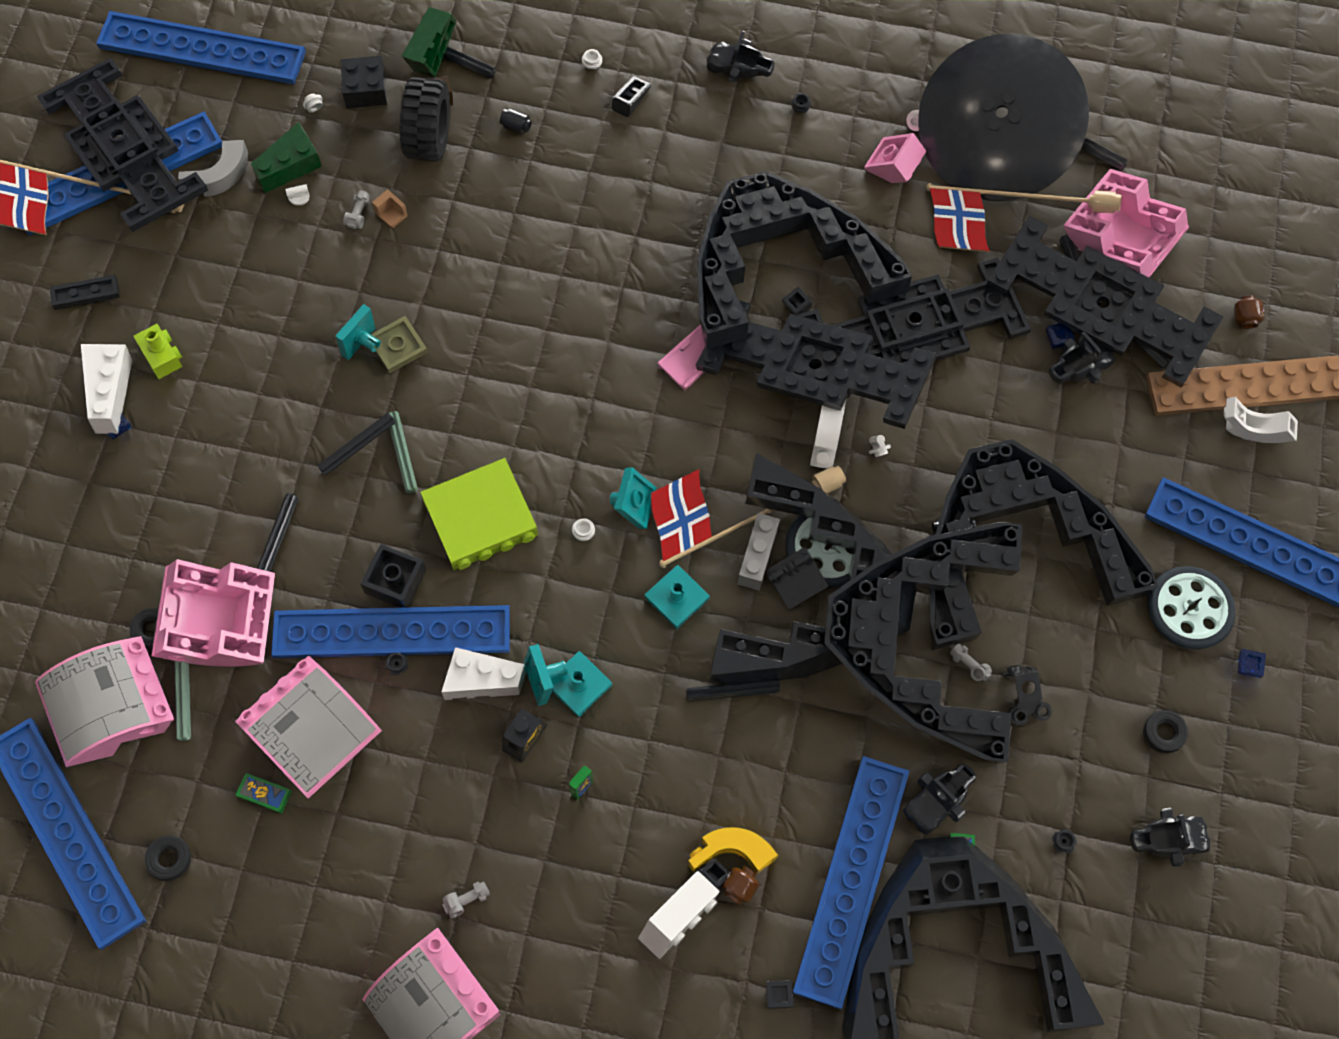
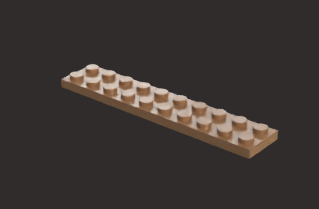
[1146,355,1339,416]

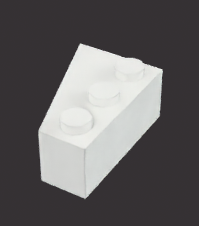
[442,648,526,700]
[638,871,720,959]

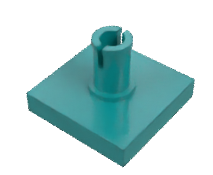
[336,304,381,360]
[610,467,657,529]
[644,565,710,629]
[523,644,568,706]
[551,651,613,718]

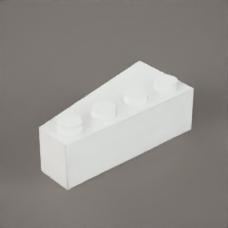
[81,344,132,434]

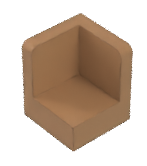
[372,189,408,228]

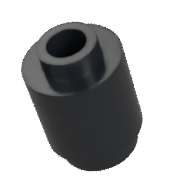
[499,108,532,135]

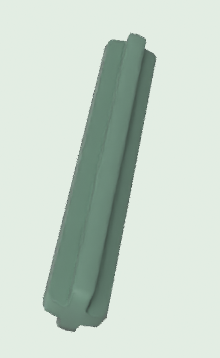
[389,411,418,494]
[174,661,191,741]

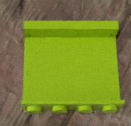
[420,458,538,571]

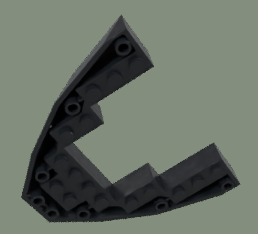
[697,171,912,349]
[930,439,1159,651]
[709,453,917,684]
[824,522,1022,764]
[842,836,1105,1039]

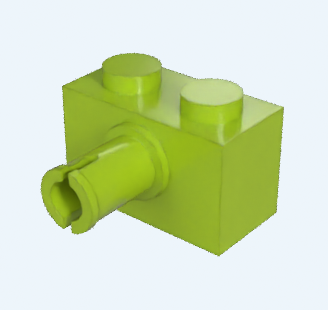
[134,324,182,379]

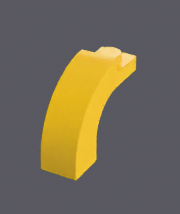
[688,827,778,874]

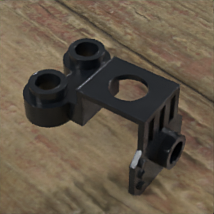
[1001,665,1052,725]

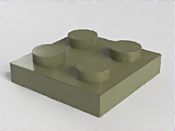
[371,316,428,374]

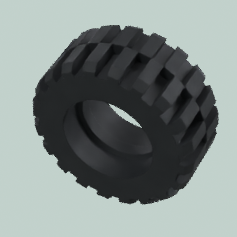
[399,77,450,162]

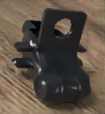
[707,30,775,83]
[1048,332,1115,384]
[903,764,976,835]
[1130,808,1210,867]

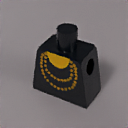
[502,709,547,763]

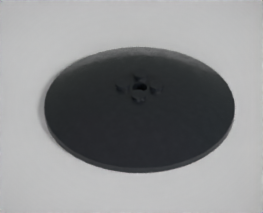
[918,34,1089,201]

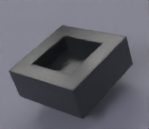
[766,980,794,1009]

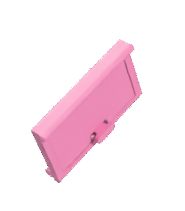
[657,325,705,391]

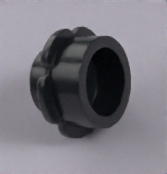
[791,93,811,113]
[385,653,408,675]
[1052,829,1077,854]

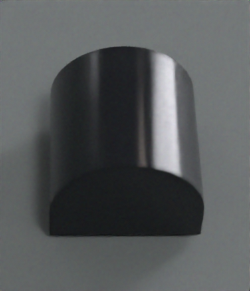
[782,287,813,316]
[699,857,730,890]

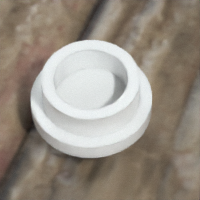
[582,49,602,69]
[303,94,323,112]
[572,519,595,541]

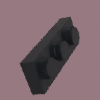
[50,275,120,310]

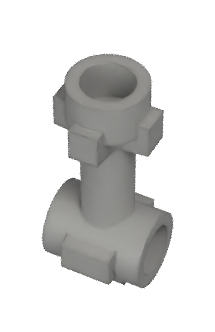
[343,190,370,229]
[950,644,992,681]
[442,881,490,918]

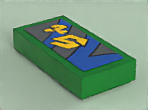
[569,766,593,800]
[236,773,292,814]

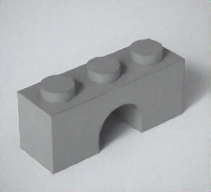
[738,513,780,591]

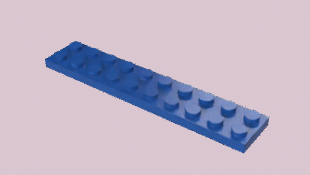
[96,11,306,84]
[26,111,222,236]
[1144,477,1339,607]
[272,605,510,658]
[0,717,146,950]
[793,756,909,1010]

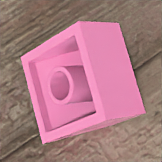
[864,133,926,183]

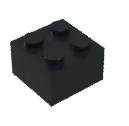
[341,56,388,108]
[360,544,426,608]

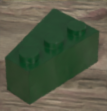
[401,7,457,78]
[251,122,322,193]

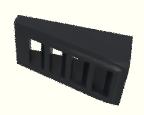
[612,76,651,117]

